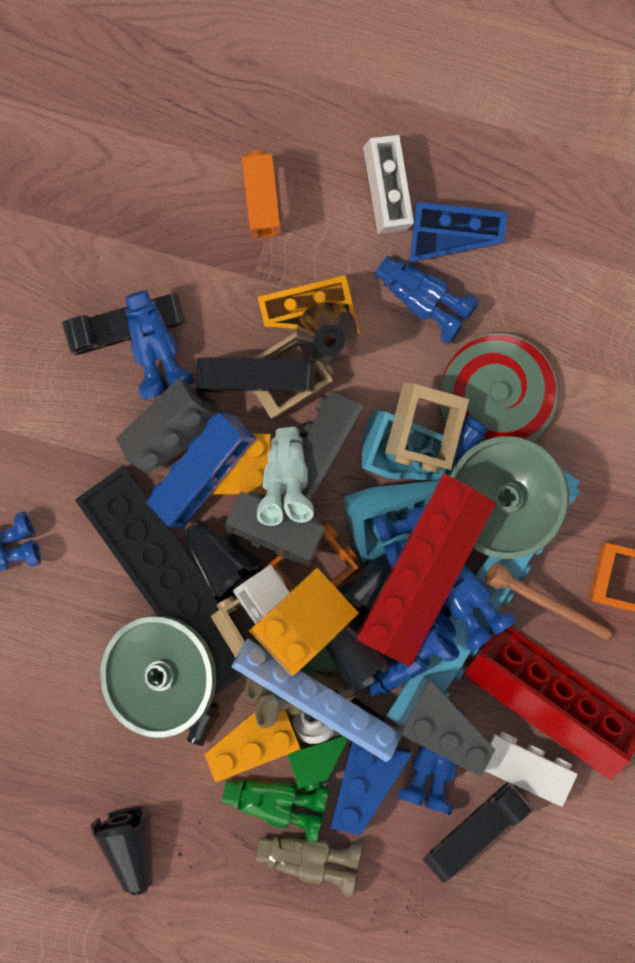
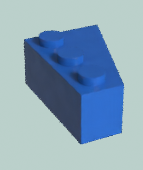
[409,202,507,262]
[331,741,412,835]

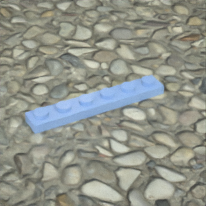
[231,639,401,762]

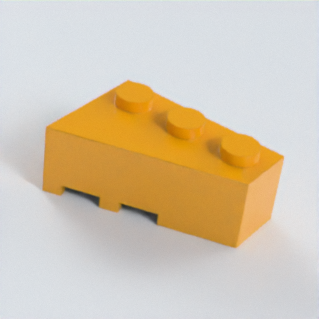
[257,274,360,334]
[204,694,301,783]

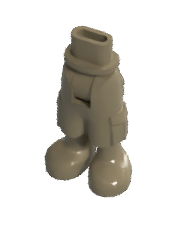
[246,671,354,728]
[255,836,364,898]

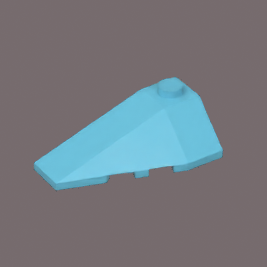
[362,410,459,480]
[343,480,438,563]

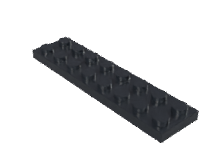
[75,465,248,696]

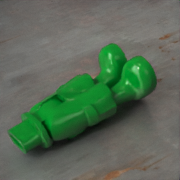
[221,778,330,843]

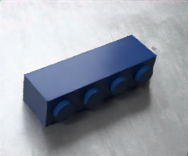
[146,412,257,528]

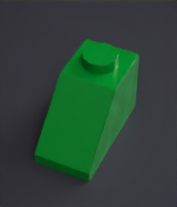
[288,734,347,791]

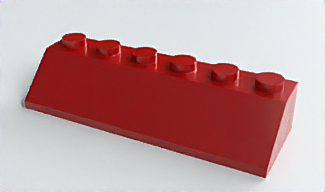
[356,473,496,667]
[463,626,635,780]

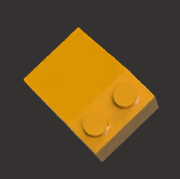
[181,434,271,495]
[249,568,359,676]

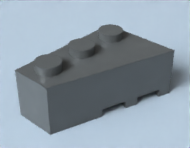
[116,378,221,473]
[226,491,325,567]
[395,675,495,777]

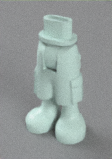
[257,427,314,526]

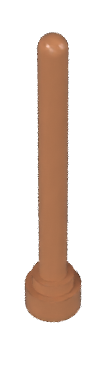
[485,562,612,640]

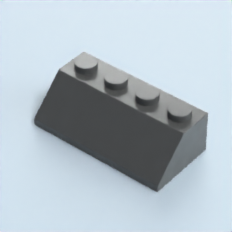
[281,391,364,502]

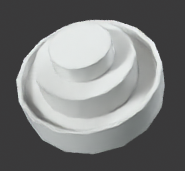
[293,713,335,744]

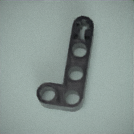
[62,293,186,355]
[196,357,315,393]
[422,782,533,883]

